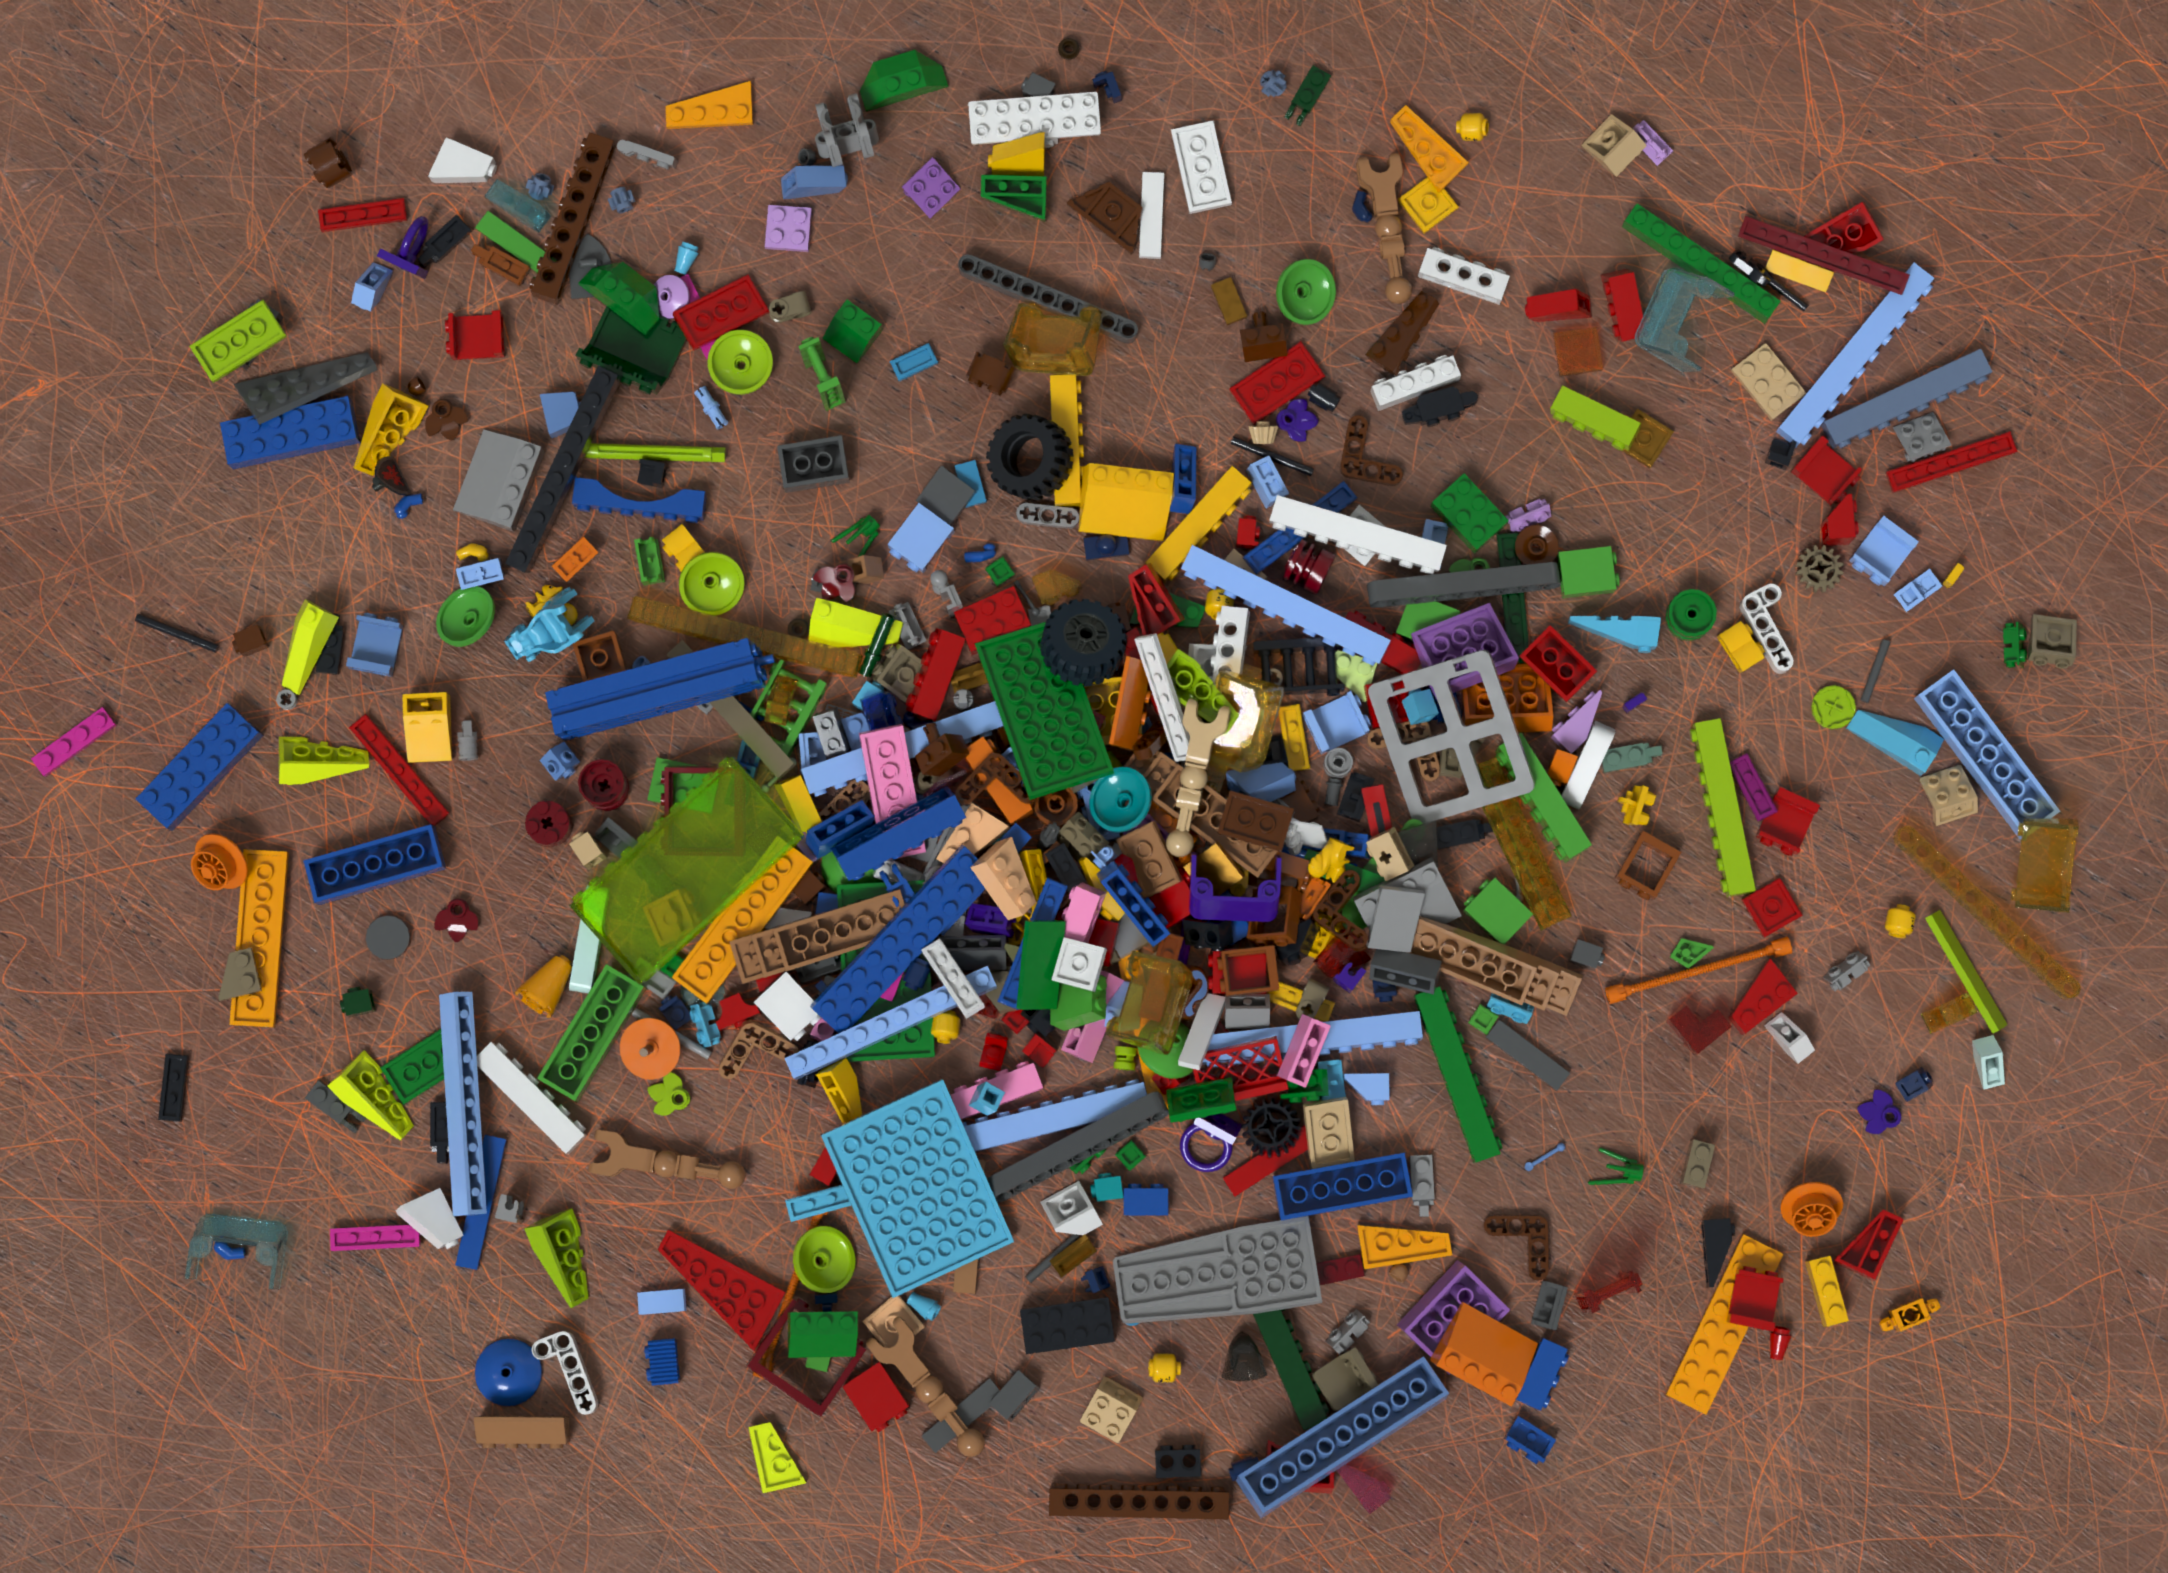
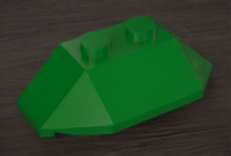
[860,50,948,112]
[579,262,659,335]

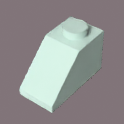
[1972,1035,2005,1090]

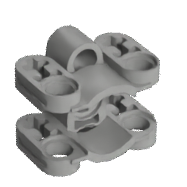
[815,93,879,167]

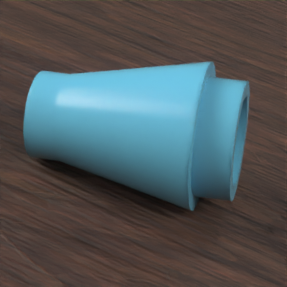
[674,241,699,275]
[907,1292,941,1321]

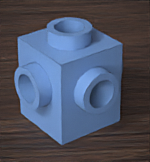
[540,742,580,781]

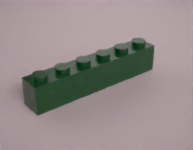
[1253,1309,1330,1431]

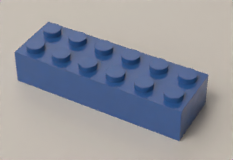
[220,396,361,469]
[135,703,263,831]
[830,786,966,881]
[303,824,446,905]
[1272,1153,1413,1221]

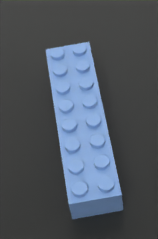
[1914,669,2061,840]

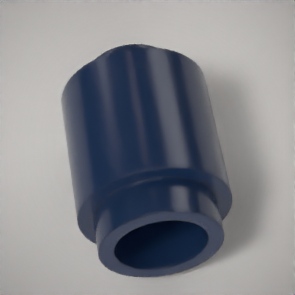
[902,957,931,991]
[1228,1456,1259,1482]

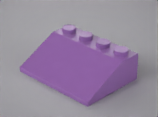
[1411,603,1519,699]
[1397,1260,1510,1375]

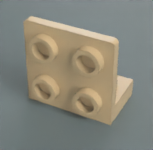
[1920,765,1978,826]
[1080,1376,1143,1443]

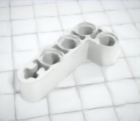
[1739,584,1794,674]
[1561,721,1615,810]
[532,1331,599,1415]

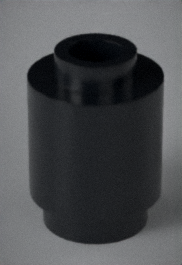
[1307,382,1341,412]

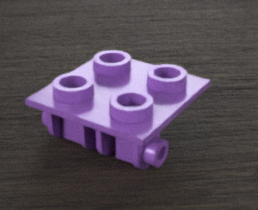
[902,157,960,219]

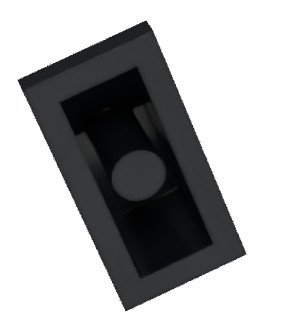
[1275,919,1320,966]

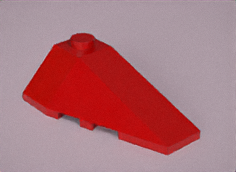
[1793,202,1884,262]

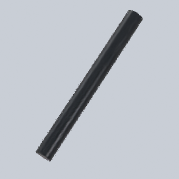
[1231,436,1314,476]
[135,614,219,653]

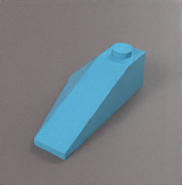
[1568,616,1661,653]
[1846,710,1944,776]

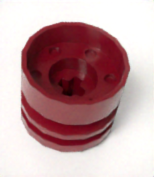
[1283,538,1336,595]
[578,759,630,811]

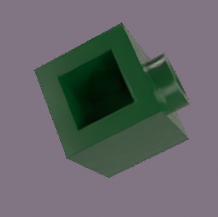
[340,987,376,1017]

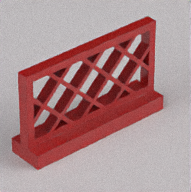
[1193,1036,1289,1101]

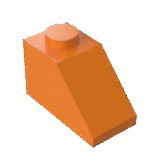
[1547,749,1578,788]

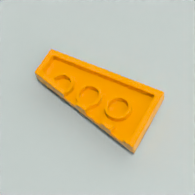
[666,81,753,129]
[1390,105,1469,193]
[1357,1225,1452,1269]

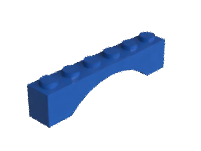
[572,477,707,523]

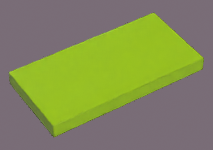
[189,300,287,383]

